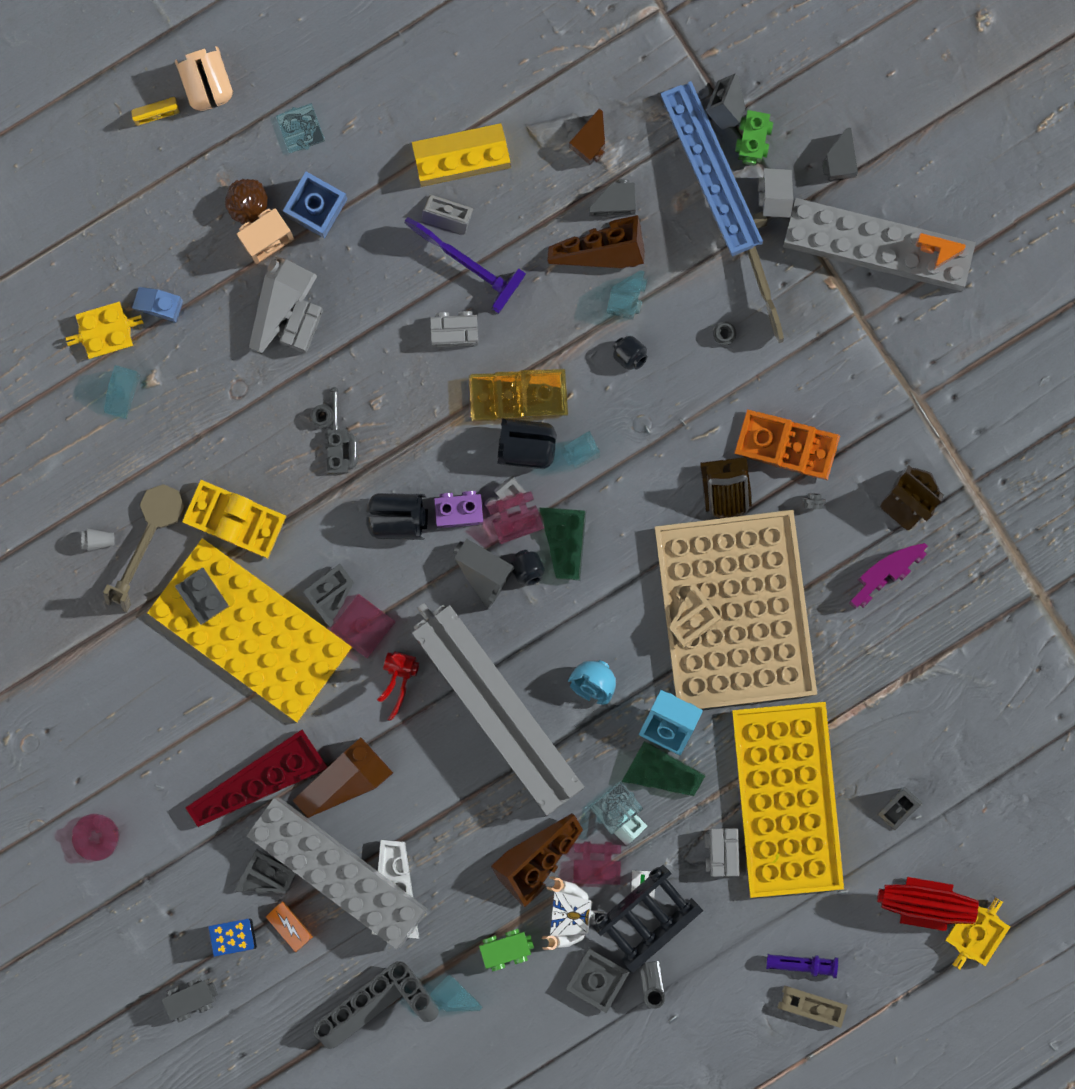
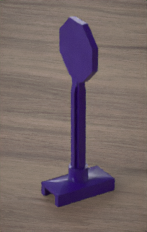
[404,217,526,314]

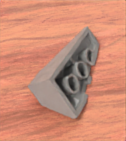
[249,256,317,353]

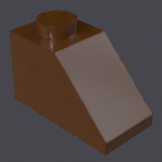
[569,108,605,165]

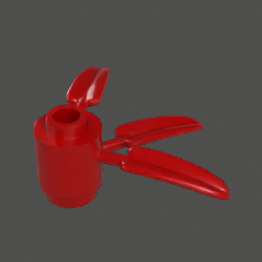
[377,651,419,721]

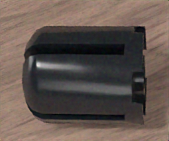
[497,418,557,469]
[366,493,428,540]

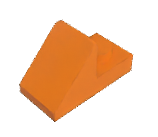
[916,233,966,270]

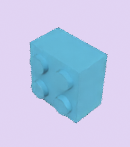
[639,690,703,756]

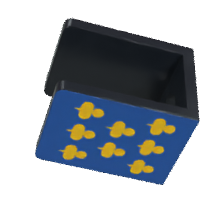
[209,919,257,956]

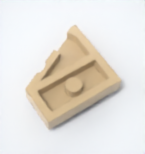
[669,583,721,648]

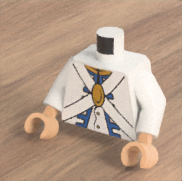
[542,876,605,950]

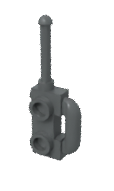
[325,387,358,474]

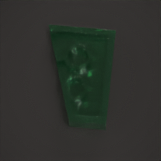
[539,507,586,581]
[622,741,706,796]

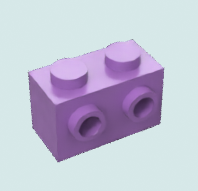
[434,491,484,528]

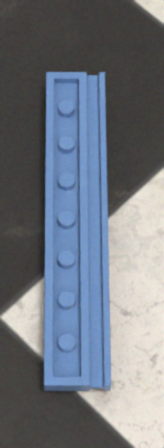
[660,81,763,256]

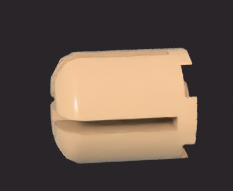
[175,46,233,111]

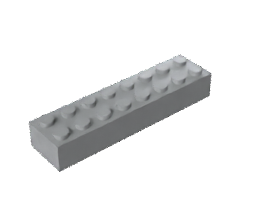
[783,198,976,292]
[247,797,428,949]

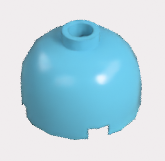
[568,660,616,705]

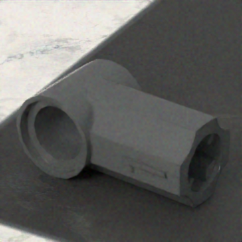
[640,961,665,1009]

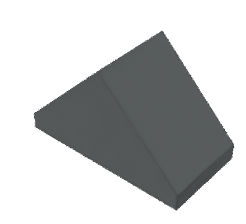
[878,787,922,830]

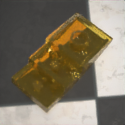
[469,369,568,421]

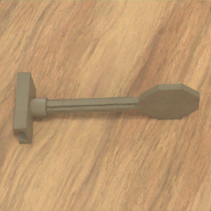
[720,212,784,343]
[103,484,185,613]

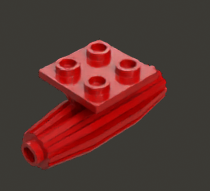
[877,877,979,931]

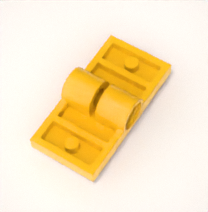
[182,480,287,559]

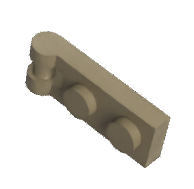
[777,985,848,1028]

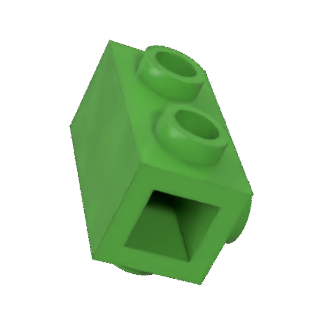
[735,110,773,166]
[479,929,534,972]

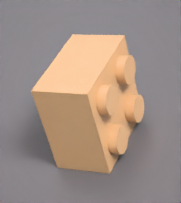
[237,208,294,265]

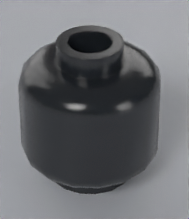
[613,336,648,370]
[511,550,545,586]

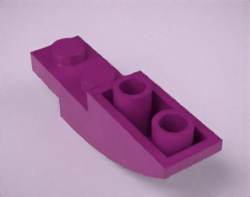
[849,543,928,609]

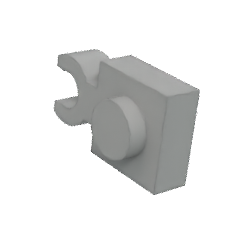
[484,476,528,517]

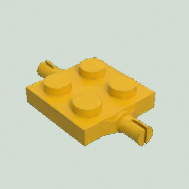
[65,301,144,359]
[945,897,1010,970]

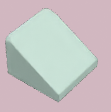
[613,810,647,846]

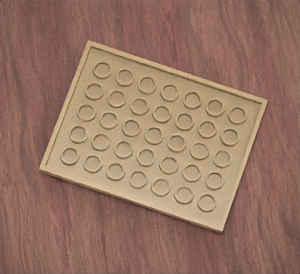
[655,510,817,709]

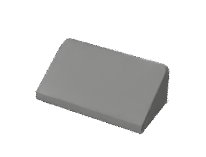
[421,195,473,235]

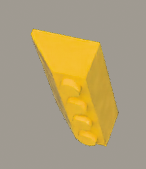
[412,123,511,187]

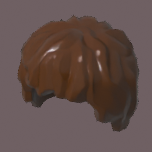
[225,179,268,224]

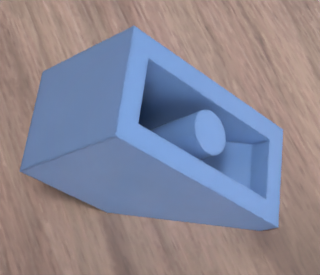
[132,287,183,323]

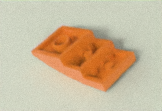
[734,409,840,481]

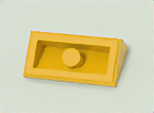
[131,97,180,126]

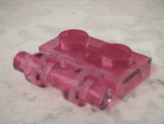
[487,491,544,544]
[573,841,621,885]

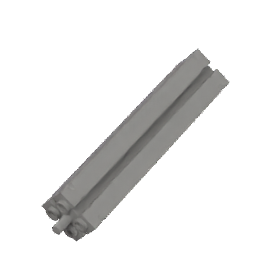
[412,603,585,816]

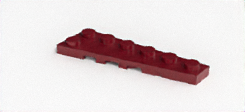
[185,729,328,827]

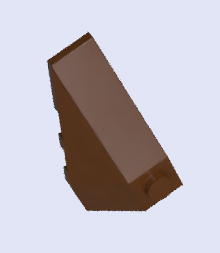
[547,215,645,268]
[293,737,393,818]
[491,813,583,907]

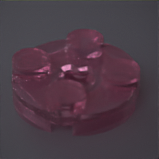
[72,814,120,861]

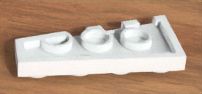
[372,840,419,939]

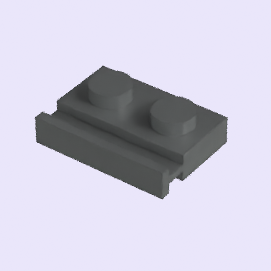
[175,568,230,625]

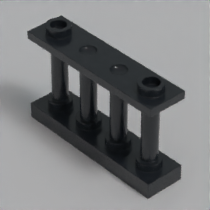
[592,865,703,973]

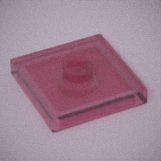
[330,593,395,659]

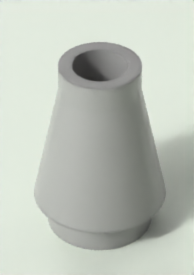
[81,528,114,552]

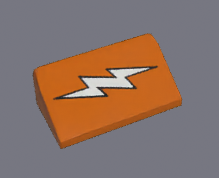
[265,901,313,952]

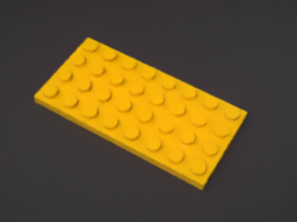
[147,538,353,723]
[732,702,844,898]

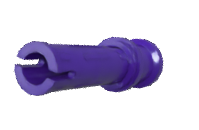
[766,954,838,979]

